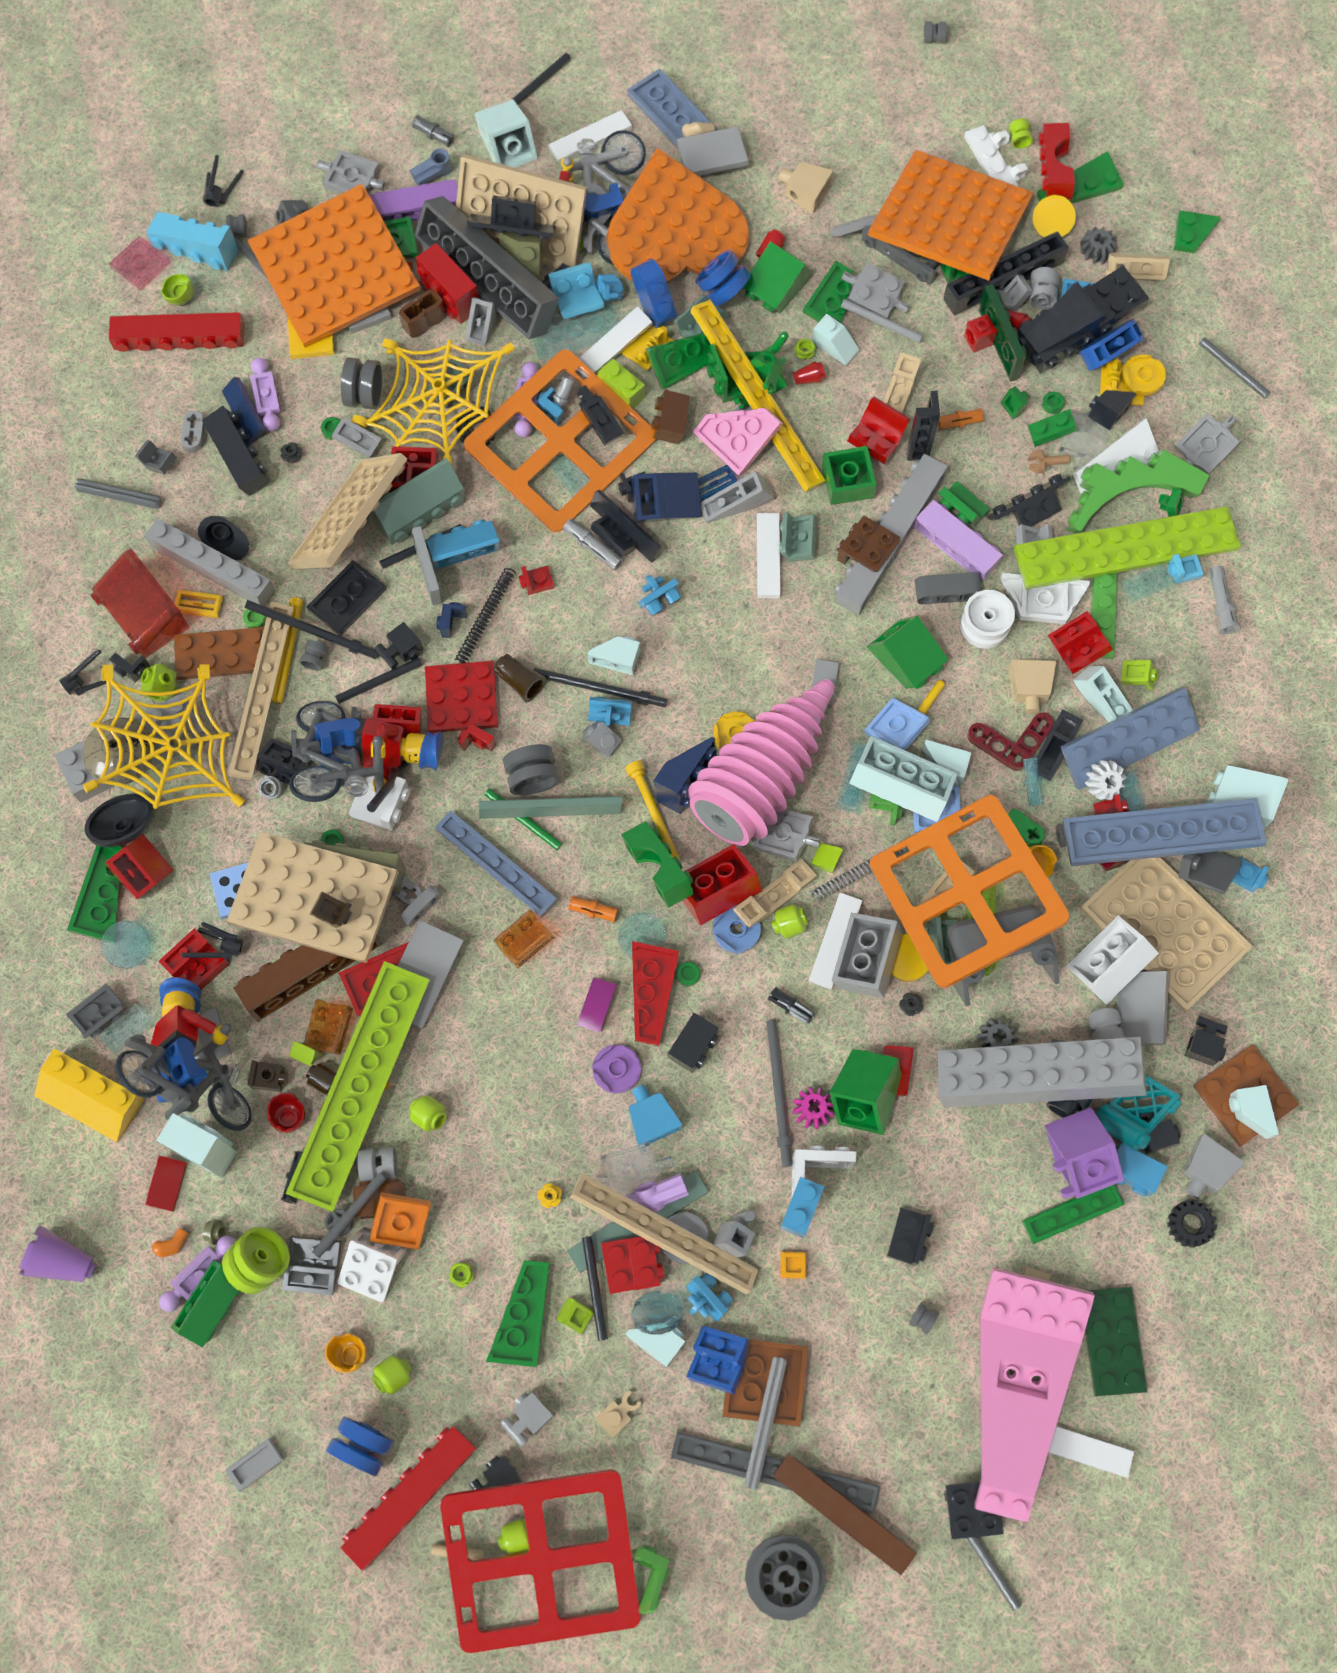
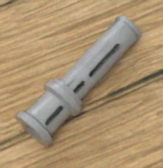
[1209,566,1240,635]

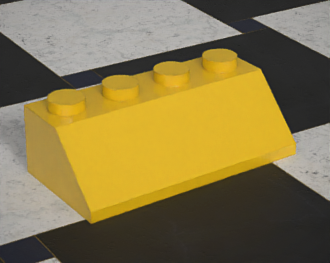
[34,1048,145,1143]

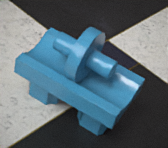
[637,575,681,616]
[588,696,632,726]
[686,1273,733,1322]

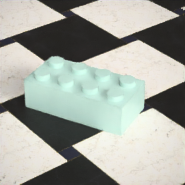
[849,736,958,822]
[156,1113,237,1178]

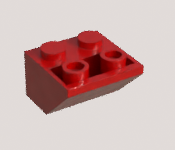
[105,834,174,900]

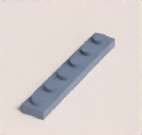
[435,810,557,918]

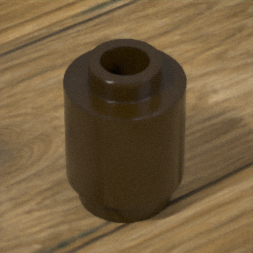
[306,1063,337,1096]

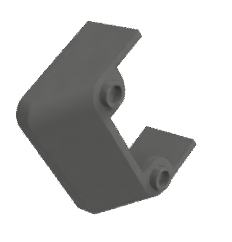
[947,905,1060,1006]

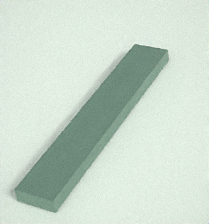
[479,796,622,819]
[567,1171,708,1273]

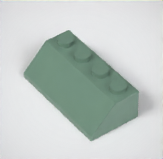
[373,458,466,545]

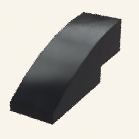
[1029,709,1083,781]

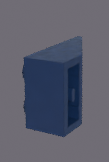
[631,472,701,523]
[653,737,717,814]

